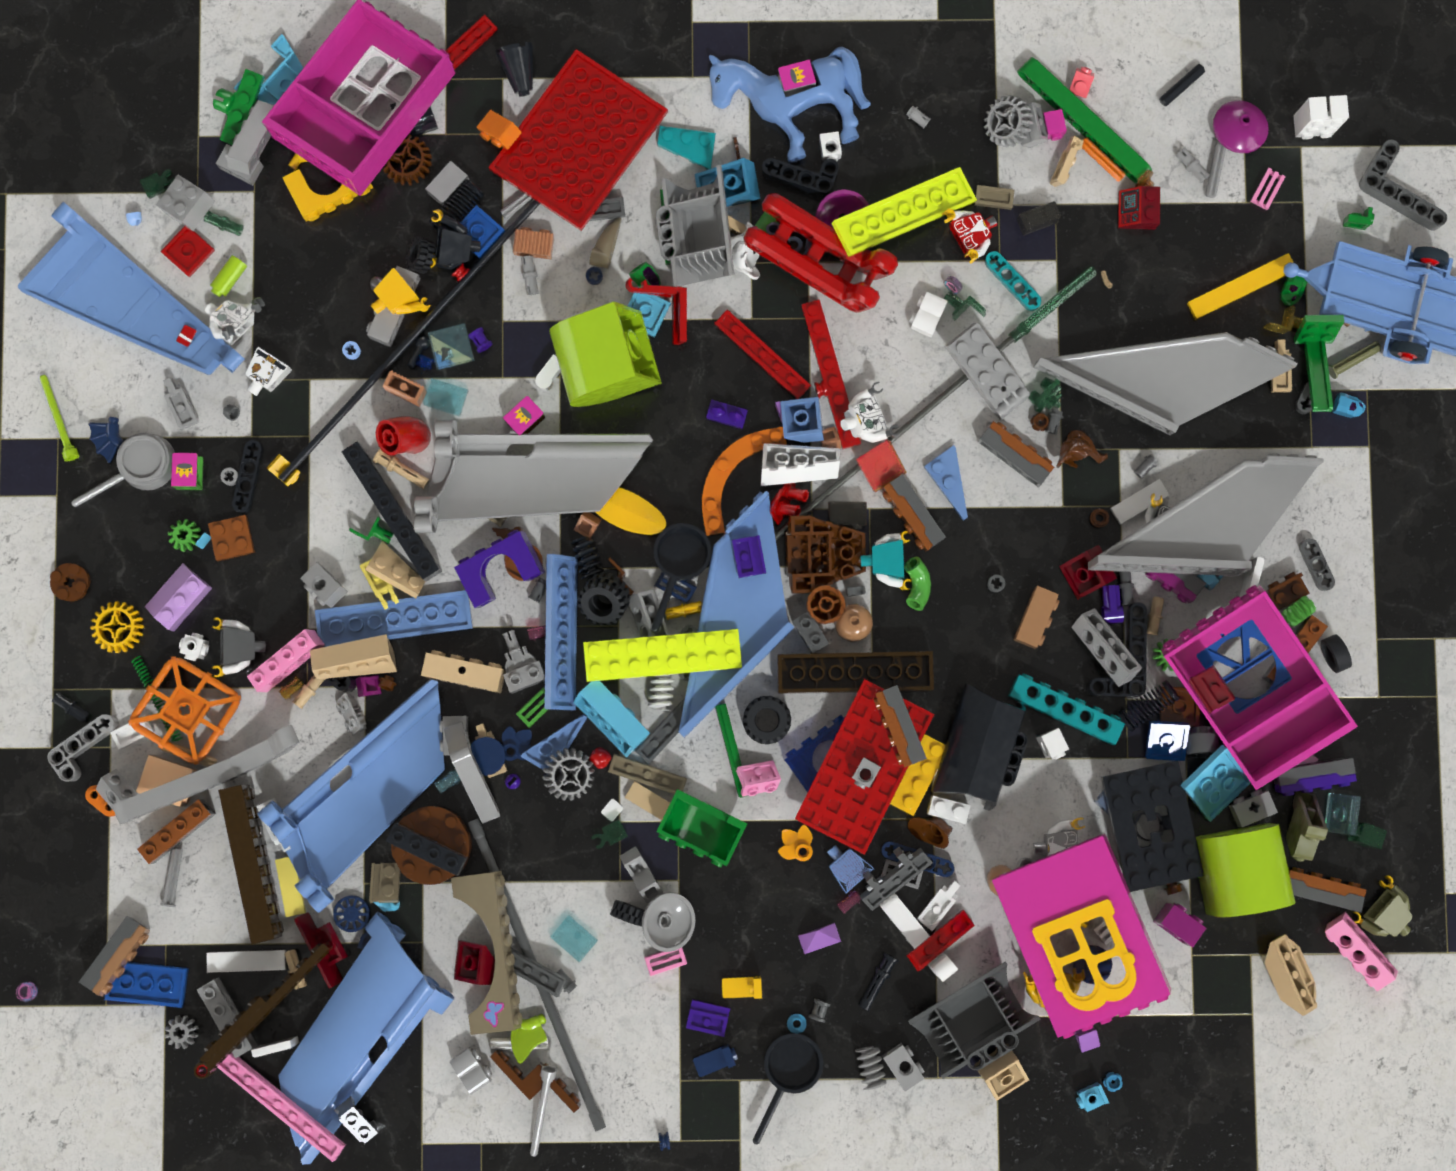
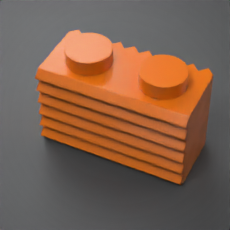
[477,110,521,149]

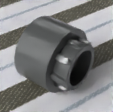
[1186,726,1220,758]

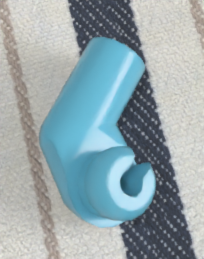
[374,901,400,912]

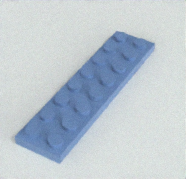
[544,554,578,710]
[315,590,473,647]

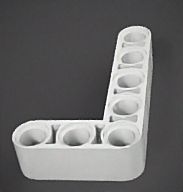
[879,893,958,982]

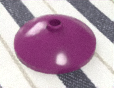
[1213,100,1269,153]
[815,189,869,228]

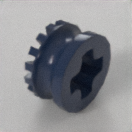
[586,266,603,285]
[658,1132,671,1151]

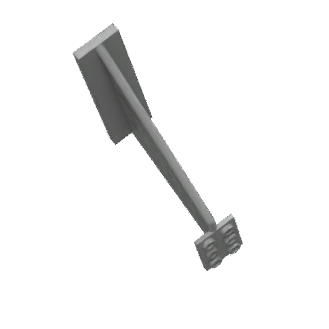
[1034,332,1298,435]
[1088,453,1324,576]

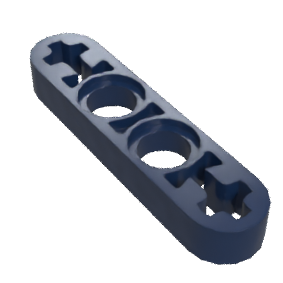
[881,841,955,877]

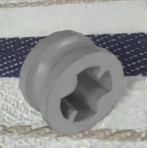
[221,468,239,486]

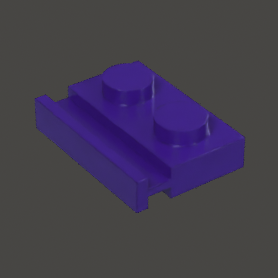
[732,535,766,578]
[686,999,730,1037]

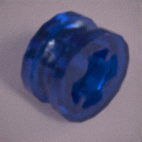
[416,355,435,370]

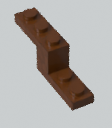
[490,1049,581,1113]

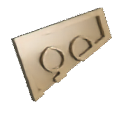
[365,541,425,599]

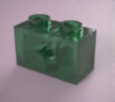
[1347,822,1387,849]

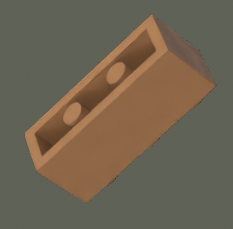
[1013,586,1060,649]

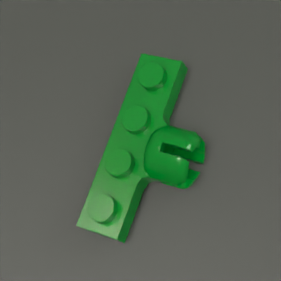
[213,69,265,145]

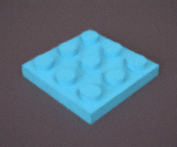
[1181,745,1251,822]

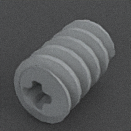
[855,1046,887,1090]

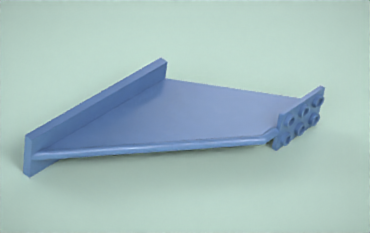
[678,491,794,738]

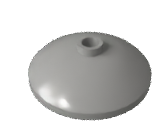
[642,893,695,952]

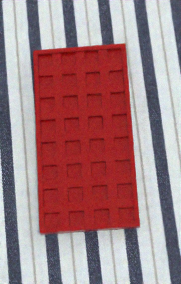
[795,679,934,855]

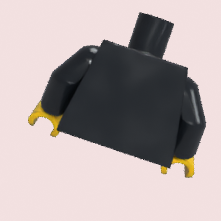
[430,209,481,270]

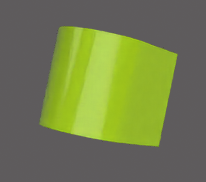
[549,301,662,407]
[1196,823,1295,917]

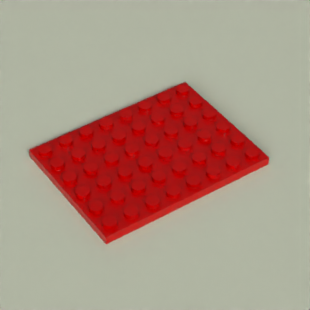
[489,49,668,231]

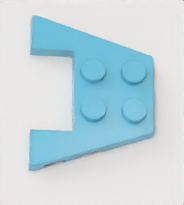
[234,34,303,105]

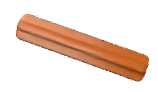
[1082,137,1126,182]

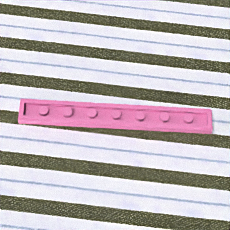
[217,1053,346,1162]

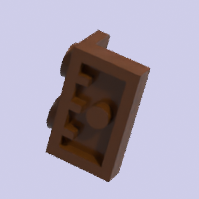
[1266,572,1310,610]

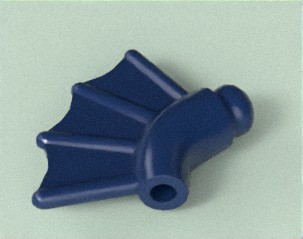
[88,417,124,463]

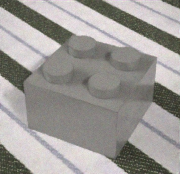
[156,175,215,231]

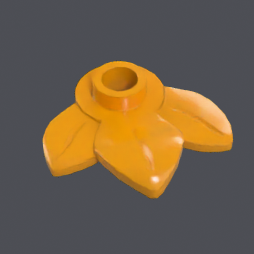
[778,825,813,861]

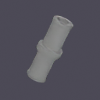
[1176,147,1210,183]
[521,255,539,295]

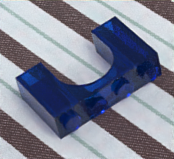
[784,714,846,793]

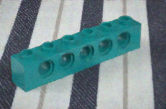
[1007,674,1125,745]

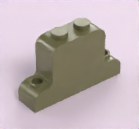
[1286,791,1328,861]

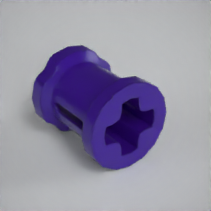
[468,328,493,353]

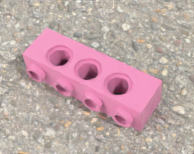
[247,629,325,692]
[1325,912,1398,991]

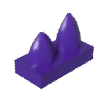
[706,399,748,429]

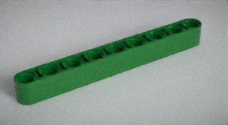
[1017,57,1152,184]

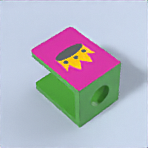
[171,453,203,490]

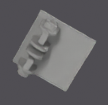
[336,692,367,736]

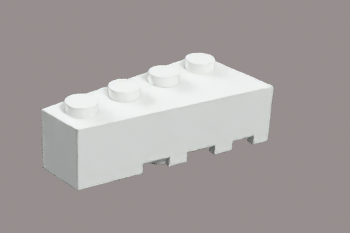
[761,443,840,486]

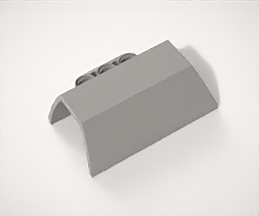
[656,165,735,287]

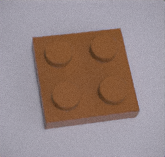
[208,515,255,561]

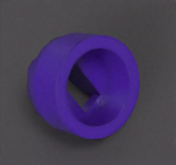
[505,774,521,789]

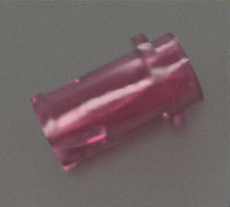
[527,625,546,641]
[837,890,861,914]

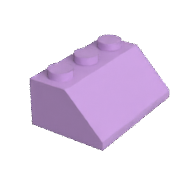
[145,563,212,631]

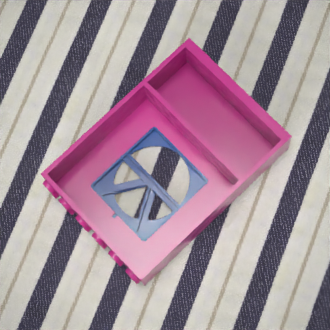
[1161,585,1358,790]

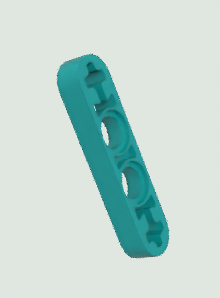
[985,251,1041,311]

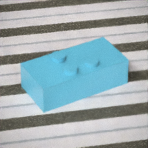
[573,681,650,758]

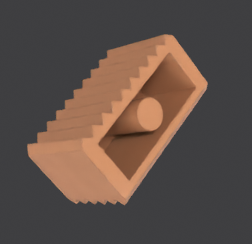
[513,227,554,260]
[383,370,427,407]

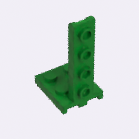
[1294,315,1344,412]

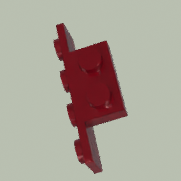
[294,912,348,988]

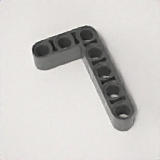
[1359,140,1447,231]

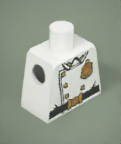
[245,347,292,396]

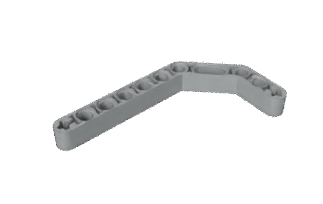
[112,725,300,824]

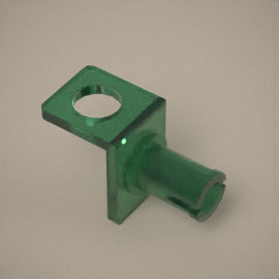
[944,290,986,321]

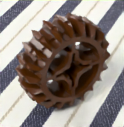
[383,134,432,186]

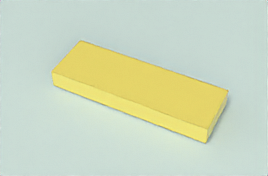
[275,857,306,917]

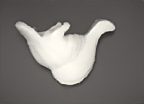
[730,222,760,280]

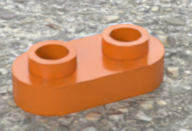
[85,785,116,817]

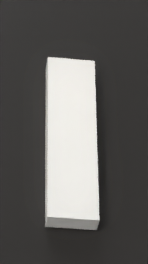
[207,950,286,973]

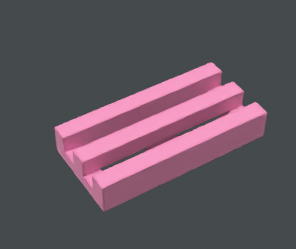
[1250,168,1286,210]
[644,947,687,976]

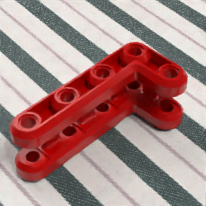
[743,193,898,313]

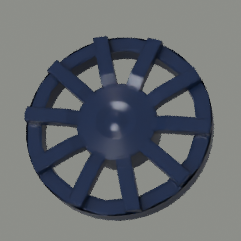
[333,895,370,932]

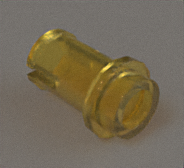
[278,676,304,700]

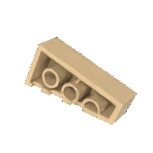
[310,634,397,679]

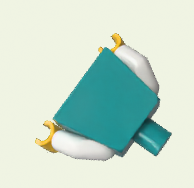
[861,531,911,590]

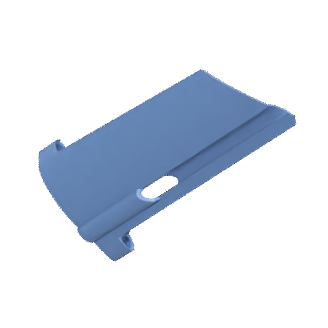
[257,679,445,913]

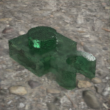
[140,169,175,199]
[591,819,628,849]

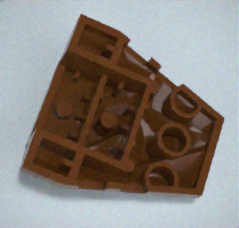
[785,516,866,593]

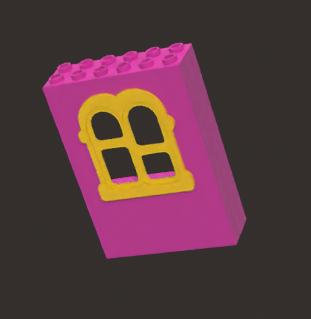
[992,833,1172,1039]

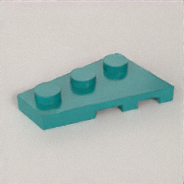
[657,126,716,170]

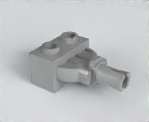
[502,630,545,694]

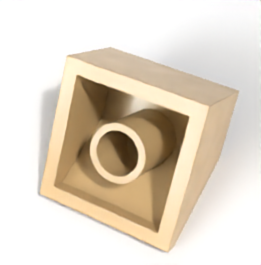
[974,1044,1029,1101]

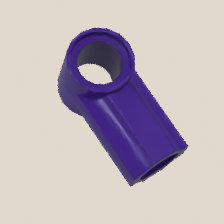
[1101,585,1124,624]

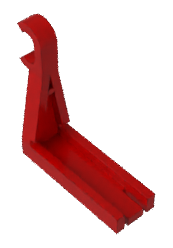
[625,278,687,345]

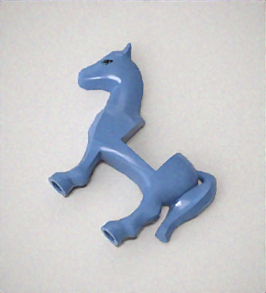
[709,47,871,163]

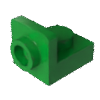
[1343,207,1375,230]

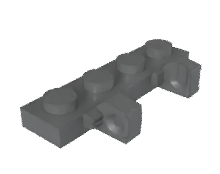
[859,847,933,911]

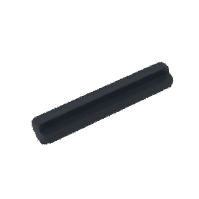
[1159,64,1205,106]

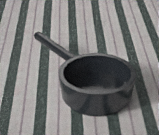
[651,523,711,633]
[753,1034,823,1145]

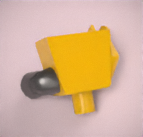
[370,268,431,315]

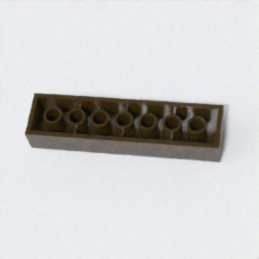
[777,651,934,694]
[218,785,284,945]

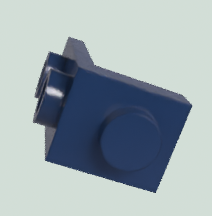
[693,1044,738,1077]

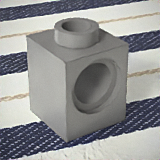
[852,757,881,789]

